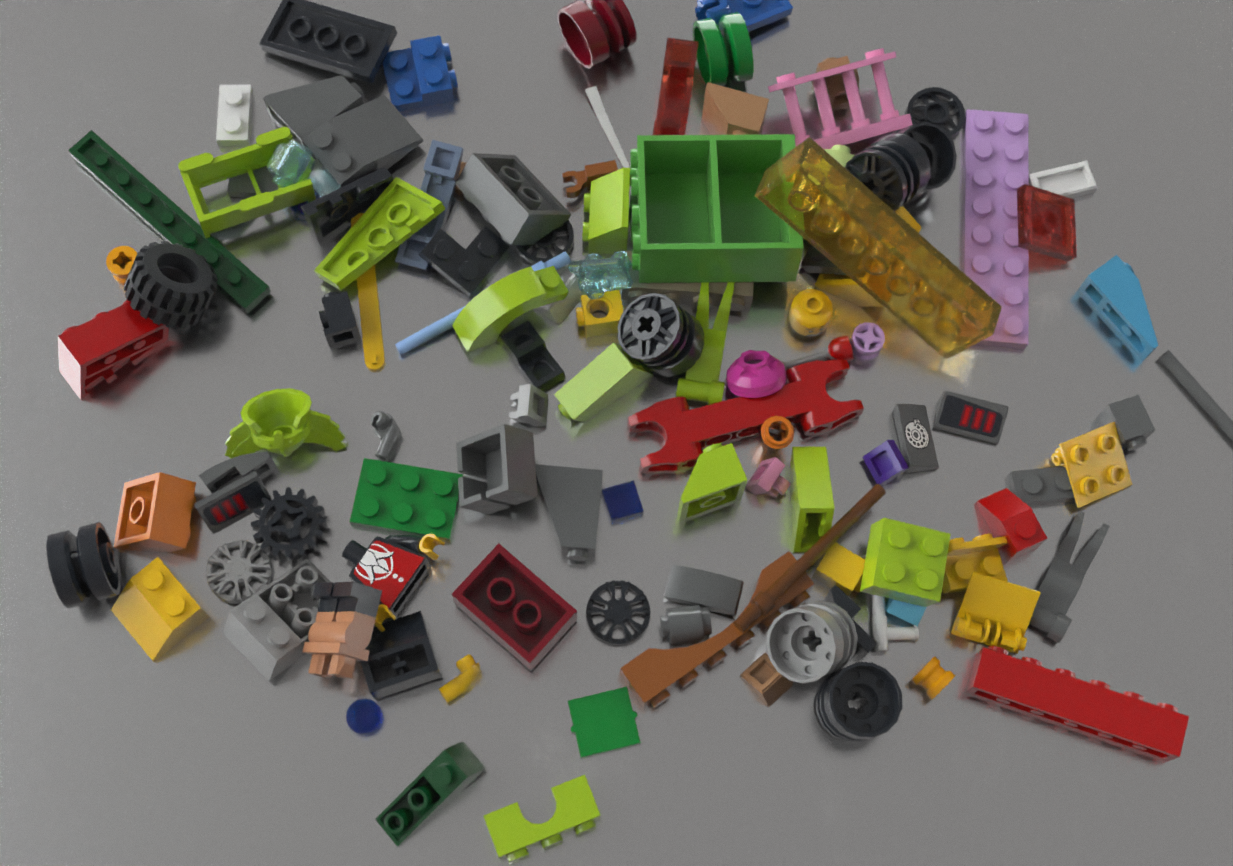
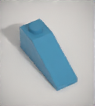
[1079,255,1159,361]

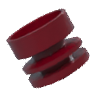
[557,0,637,69]

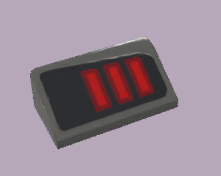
[933,391,1009,445]
[194,471,272,533]

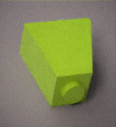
[554,342,653,422]
[790,446,835,552]

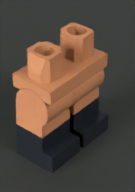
[302,582,382,679]

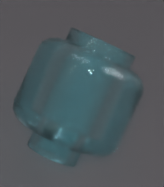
[267,140,315,188]

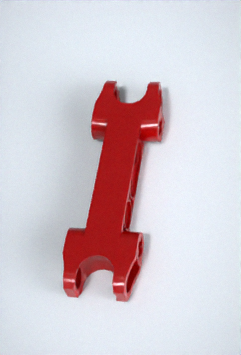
[627,359,864,474]

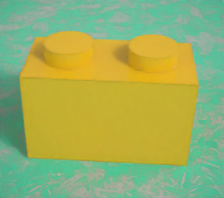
[111,557,210,662]

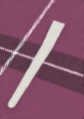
[585,86,630,168]

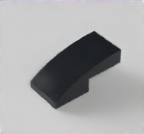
[501,321,566,392]
[826,585,877,659]

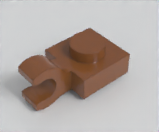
[562,160,618,198]

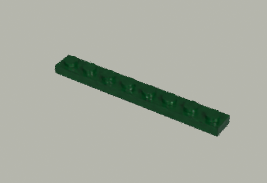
[68,130,271,313]

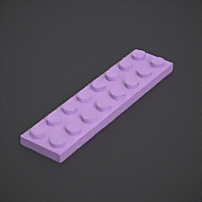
[961,109,1029,349]

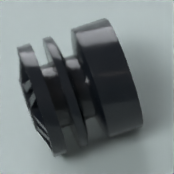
[887,122,957,193]
[843,133,930,218]
[617,293,704,377]
[816,662,903,742]

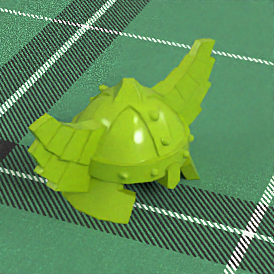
[225,388,346,459]

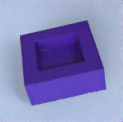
[862,439,909,485]

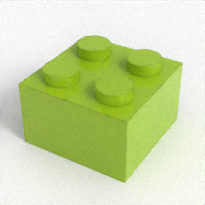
[860,518,951,607]

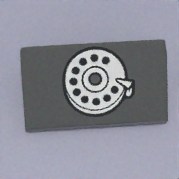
[892,403,939,473]

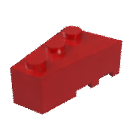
[58,300,169,400]

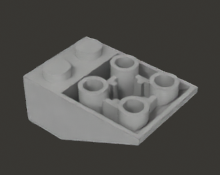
[222,558,331,681]

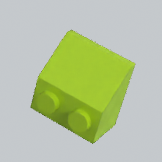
[582,168,630,255]
[677,443,748,522]

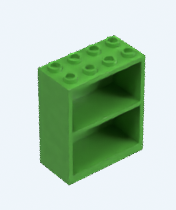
[630,134,804,283]

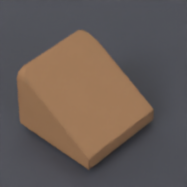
[740,652,793,706]

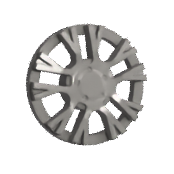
[206,539,272,604]

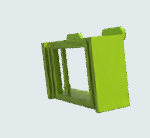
[178,127,316,238]

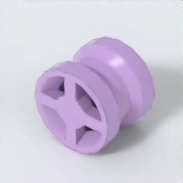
[850,322,885,362]

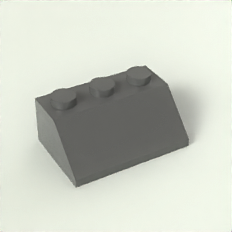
[455,153,571,246]

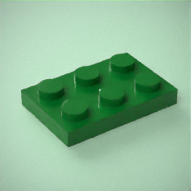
[349,458,463,542]

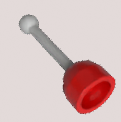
[781,335,854,371]

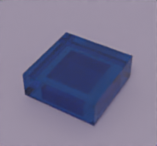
[602,480,644,524]

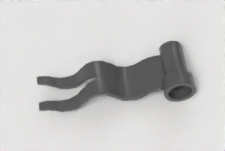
[1029,510,1110,643]

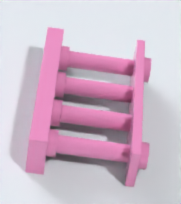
[768,48,913,158]

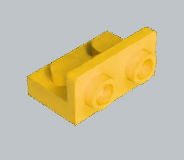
[942,533,1008,594]

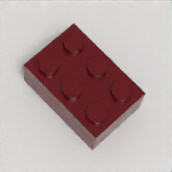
[451,543,577,671]

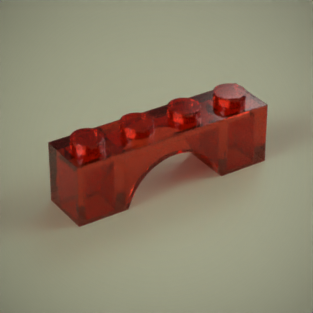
[653,38,698,135]

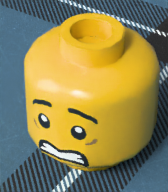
[788,289,833,336]

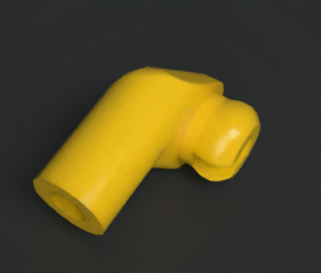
[438,654,480,703]

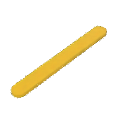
[351,213,385,371]

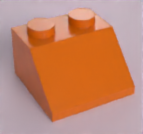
[113,472,196,553]

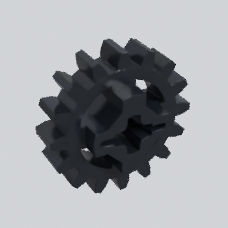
[251,487,328,562]

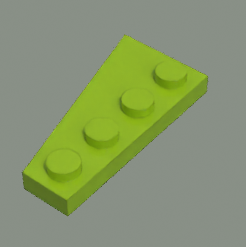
[314,177,446,291]

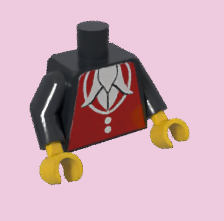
[342,534,445,632]

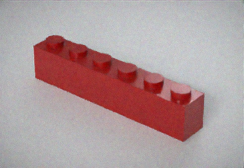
[965,646,1189,761]

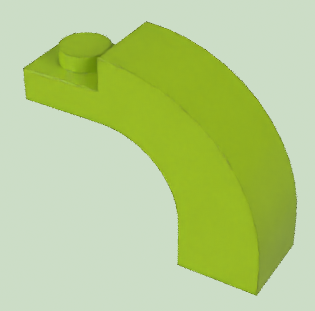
[452,266,569,352]

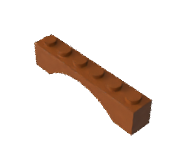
[619,551,814,709]

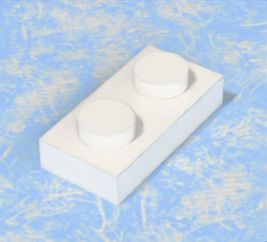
[216,84,253,146]

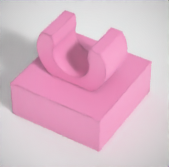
[746,457,791,496]

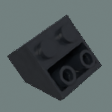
[360,611,442,700]

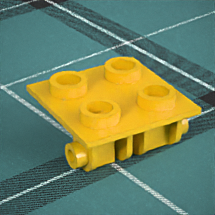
[1051,422,1133,508]
[951,572,1040,654]

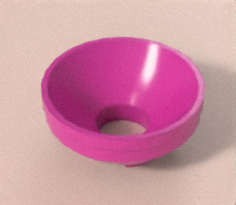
[726,350,787,398]

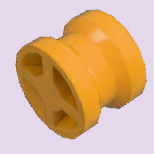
[106,246,137,285]
[911,656,956,700]

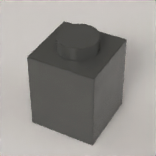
[1098,394,1155,451]

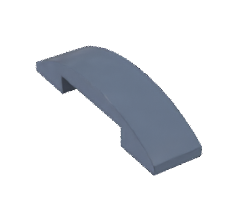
[395,139,464,271]

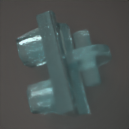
[568,251,634,299]

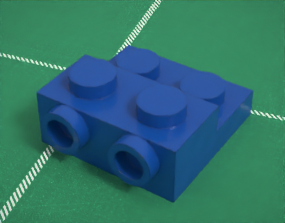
[383,35,458,112]

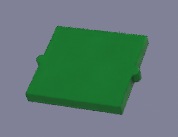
[568,687,641,758]

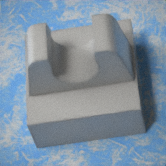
[509,384,548,427]

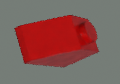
[976,488,1048,562]

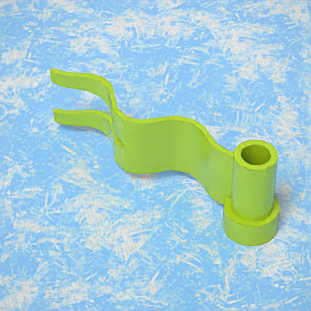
[676,282,735,405]

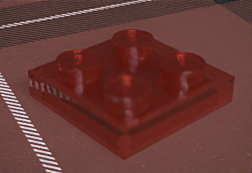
[1017,184,1077,262]

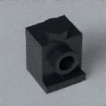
[319,291,361,347]

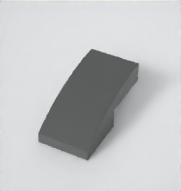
[199,452,277,494]
[664,565,744,615]

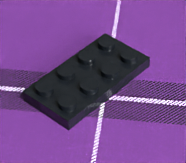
[259,0,397,84]

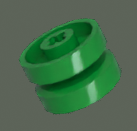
[693,12,754,87]

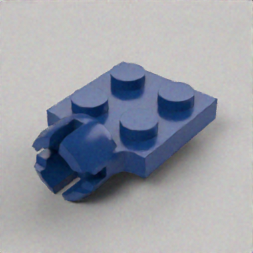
[695,0,793,32]

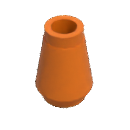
[761,416,794,449]

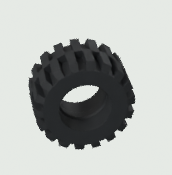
[124,241,218,328]

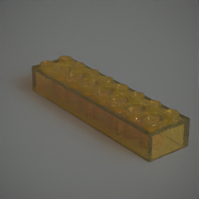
[754,137,1002,360]

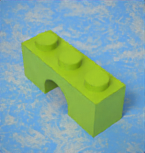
[483,774,601,863]

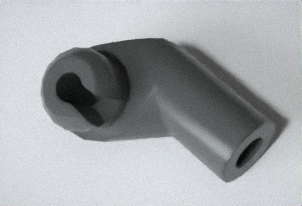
[371,411,401,462]

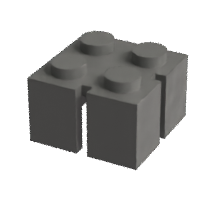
[456,424,537,514]

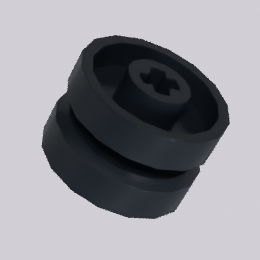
[46,522,121,609]

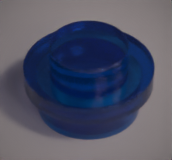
[346,699,382,735]

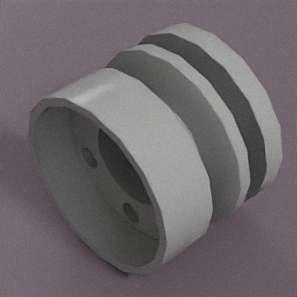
[766,600,858,683]

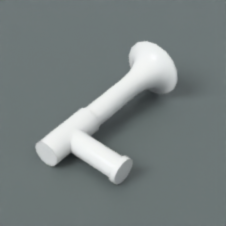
[860,555,919,652]

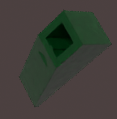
[375,741,485,847]

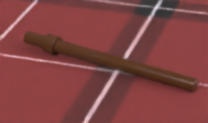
[733,484,886,632]

